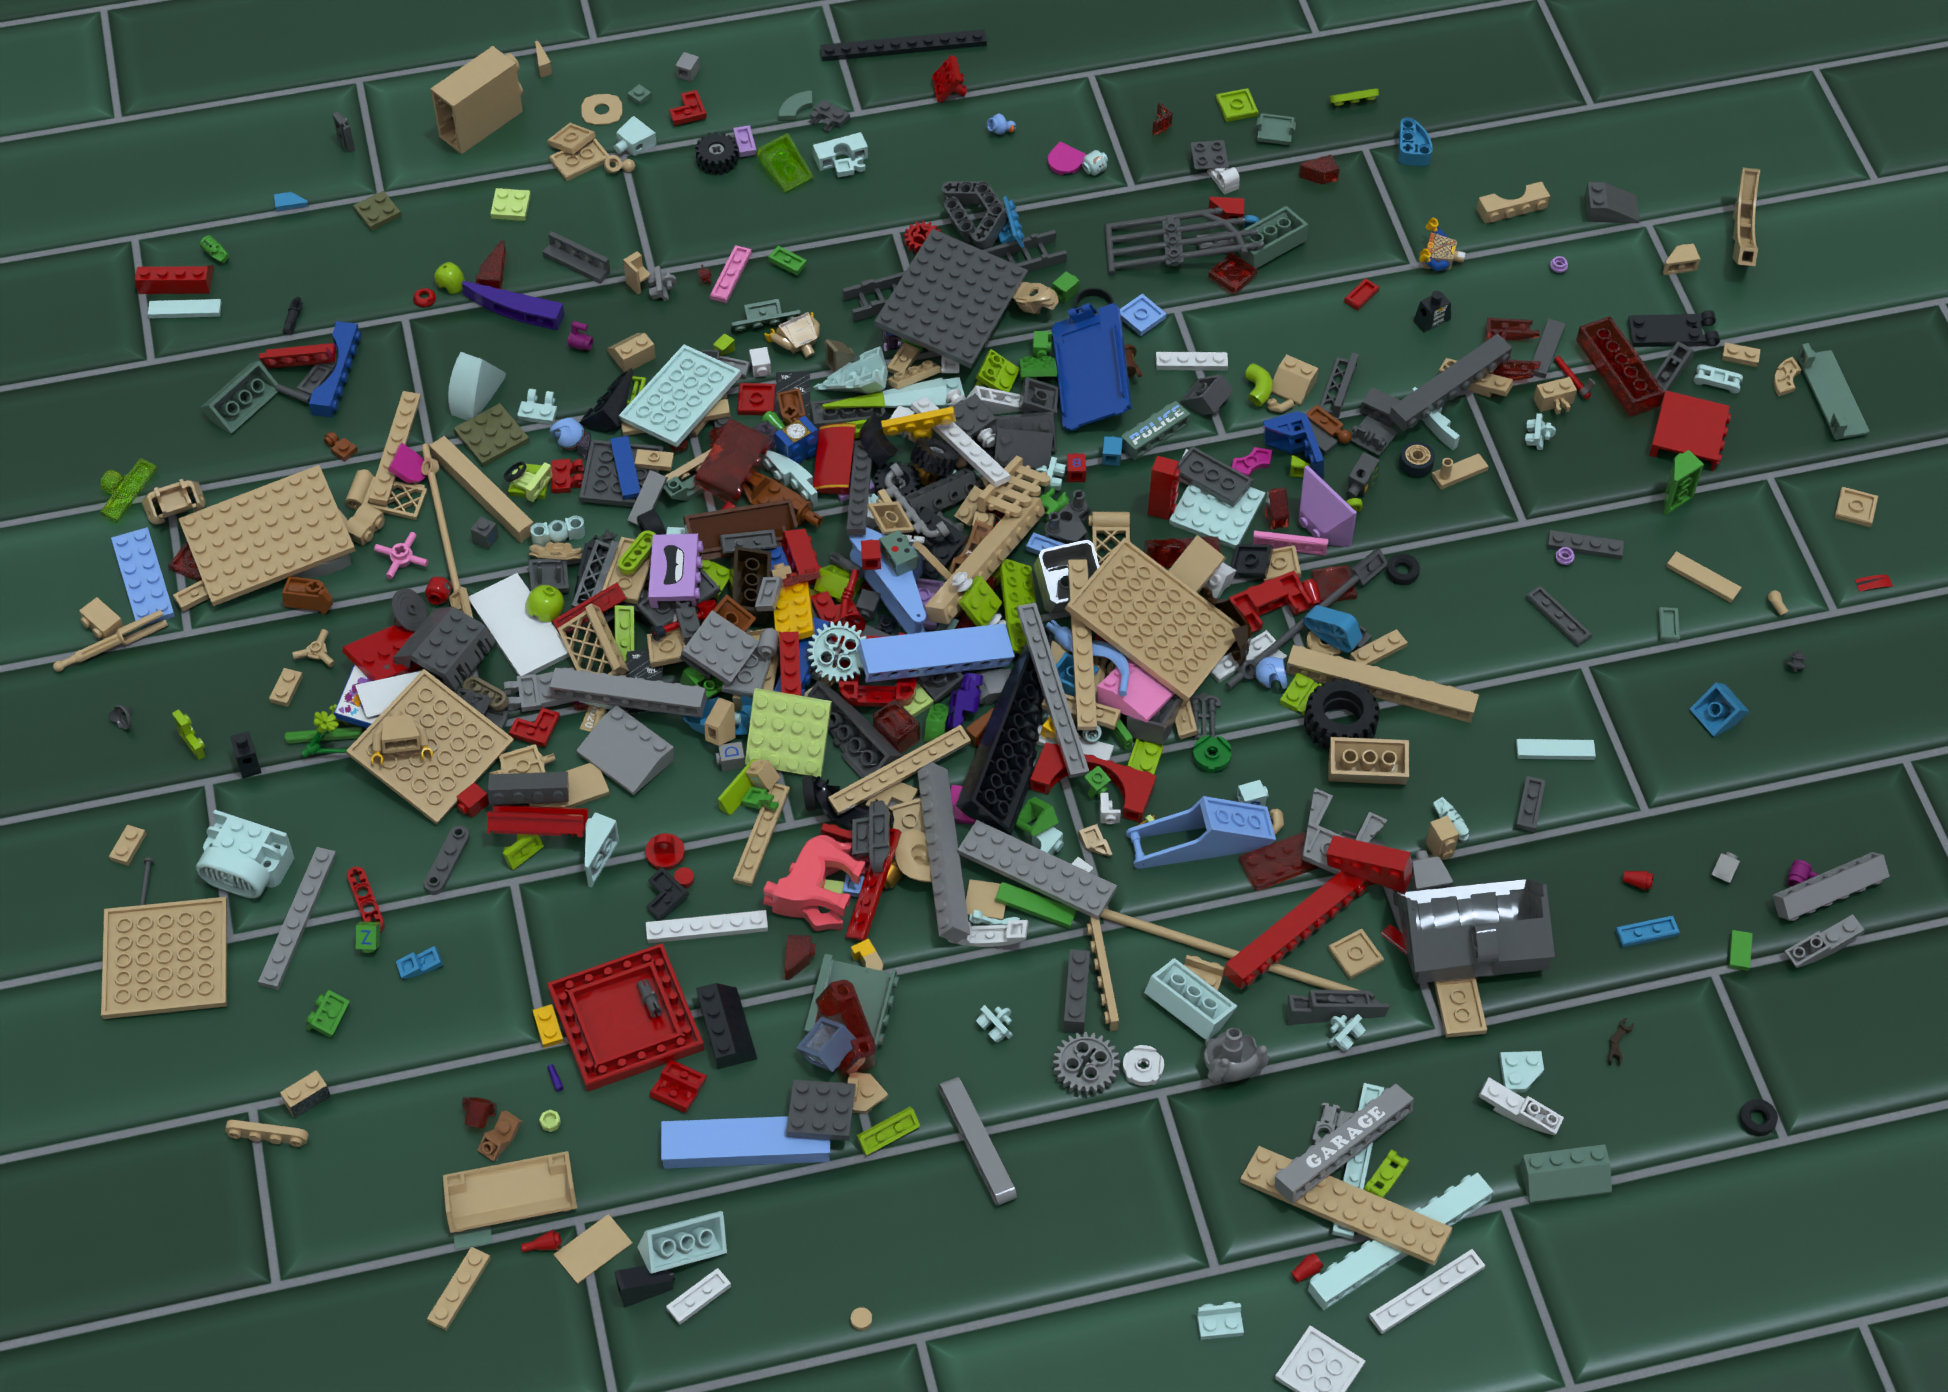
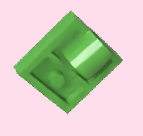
[1020,356,1057,381]

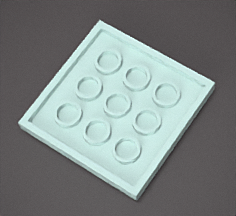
[1169,483,1265,549]

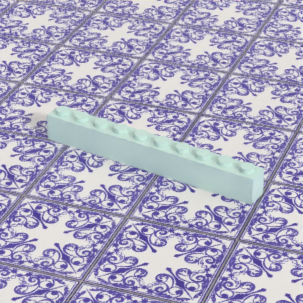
[1308,1172,1494,1311]

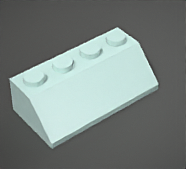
[1144,958,1237,1040]

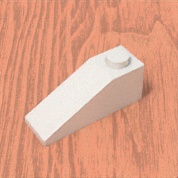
[966,386,1021,415]

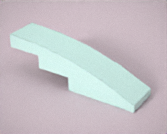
[1412,387,1460,451]

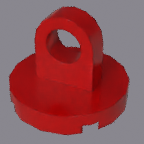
[645,833,685,870]

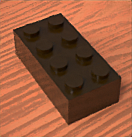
[729,546,771,625]

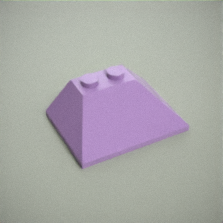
[1298,465,1357,547]

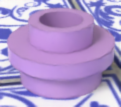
[1550,256,1568,273]
[1555,547,1574,565]

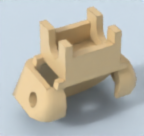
[142,479,206,525]

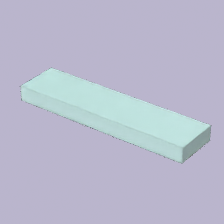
[148,299,222,319]
[1516,739,1596,760]

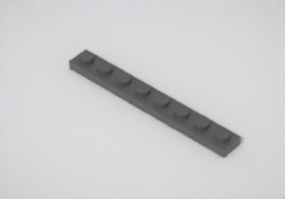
[847,440,872,535]

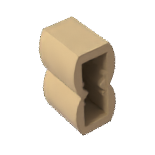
[345,503,385,546]

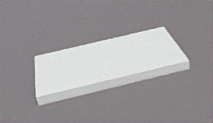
[468,573,570,676]

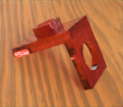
[1152,102,1173,135]

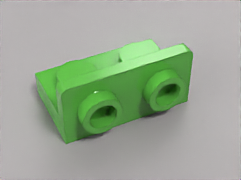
[306,990,350,1038]

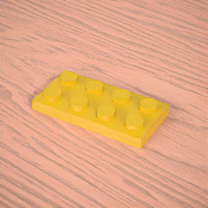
[774,581,815,645]

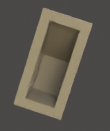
[825,339,854,372]

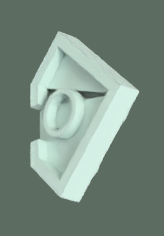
[1499,1051,1544,1093]

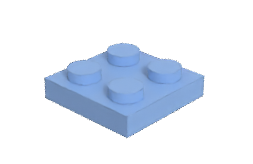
[1120,294,1167,336]

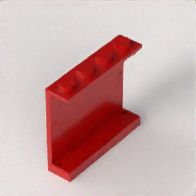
[1649,391,1731,471]

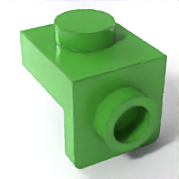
[1084,766,1111,799]

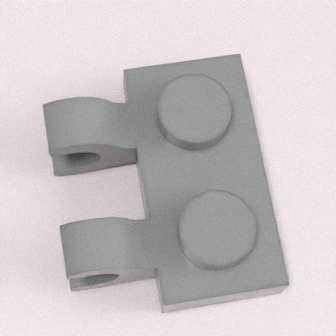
[504,674,541,712]

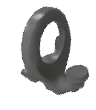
[108,705,132,730]

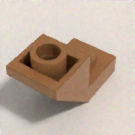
[477,1110,522,1161]

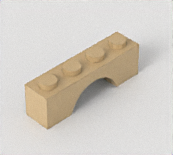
[1476,181,1550,224]

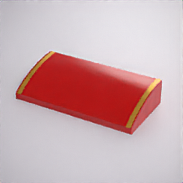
[813,423,856,495]

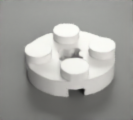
[1123,1045,1164,1086]

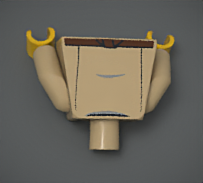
[764,312,820,358]

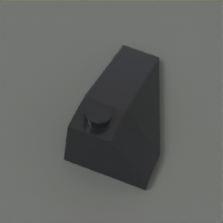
[579,368,633,432]

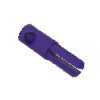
[547,1064,564,1092]

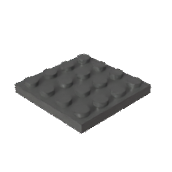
[579,439,664,507]

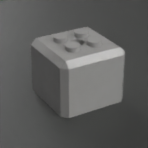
[1033,540,1100,613]

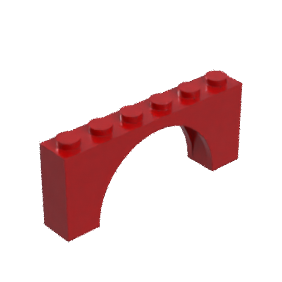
[1030,742,1156,823]

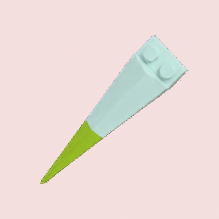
[822,377,966,409]

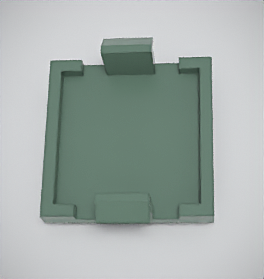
[1256,113,1296,145]

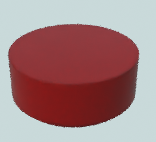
[674,867,694,888]

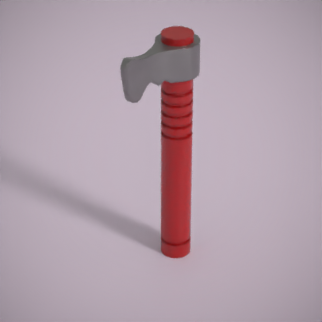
[1554,356,1596,399]

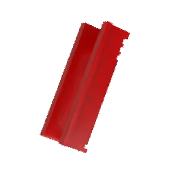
[487,805,589,837]

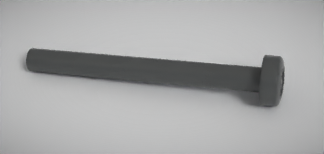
[140,857,154,905]

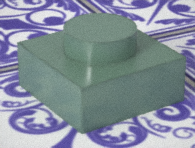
[627,84,652,106]

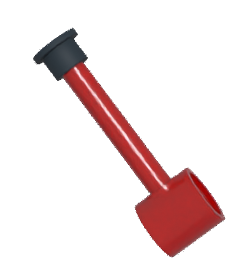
[651,600,717,641]

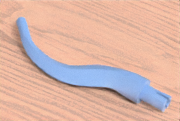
[1046,620,1129,696]

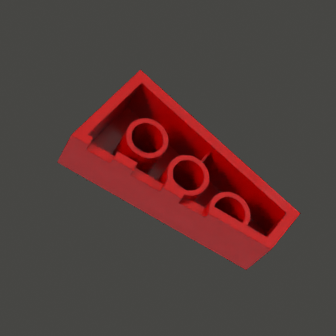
[1326,835,1412,894]

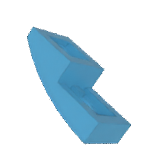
[396,946,443,979]

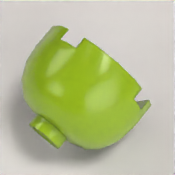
[525,585,564,622]

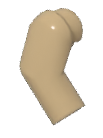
[1768,590,1788,616]

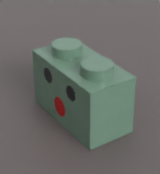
[879,530,919,576]

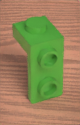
[924,704,949,742]

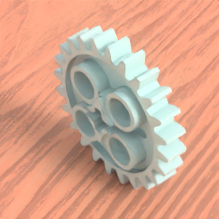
[807,621,866,683]

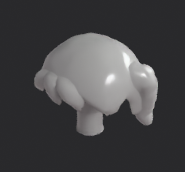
[1203,1028,1269,1083]

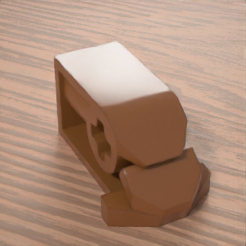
[777,388,806,426]
[282,576,333,615]

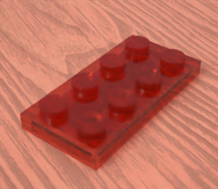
[1239,831,1320,891]

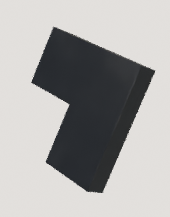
[646,867,690,921]

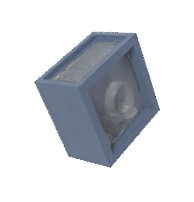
[796,1017,858,1072]

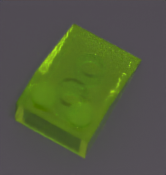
[756,133,814,193]

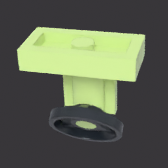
[503,461,553,502]

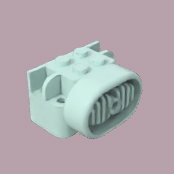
[196,810,295,898]

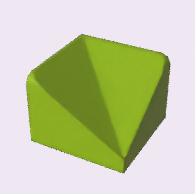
[713,333,735,356]
[1290,455,1310,477]

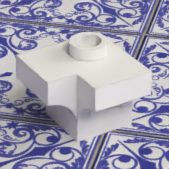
[1201,563,1236,598]

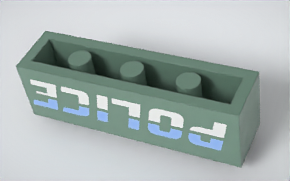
[1121,401,1190,461]

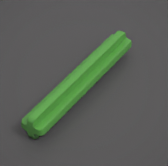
[285,726,363,743]

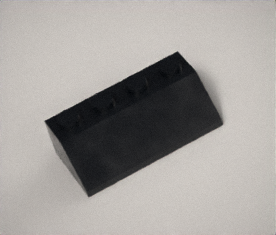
[696,983,757,1070]

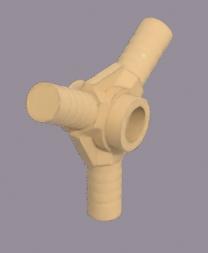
[292,629,335,667]

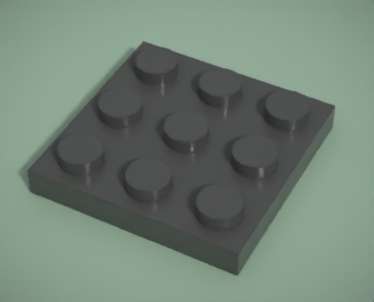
[786,1080,856,1141]

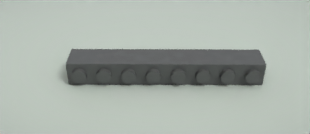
[1389,334,1512,431]

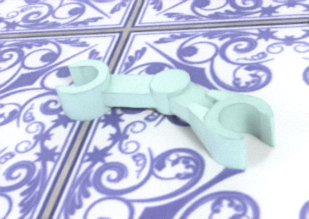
[969,910,1020,925]

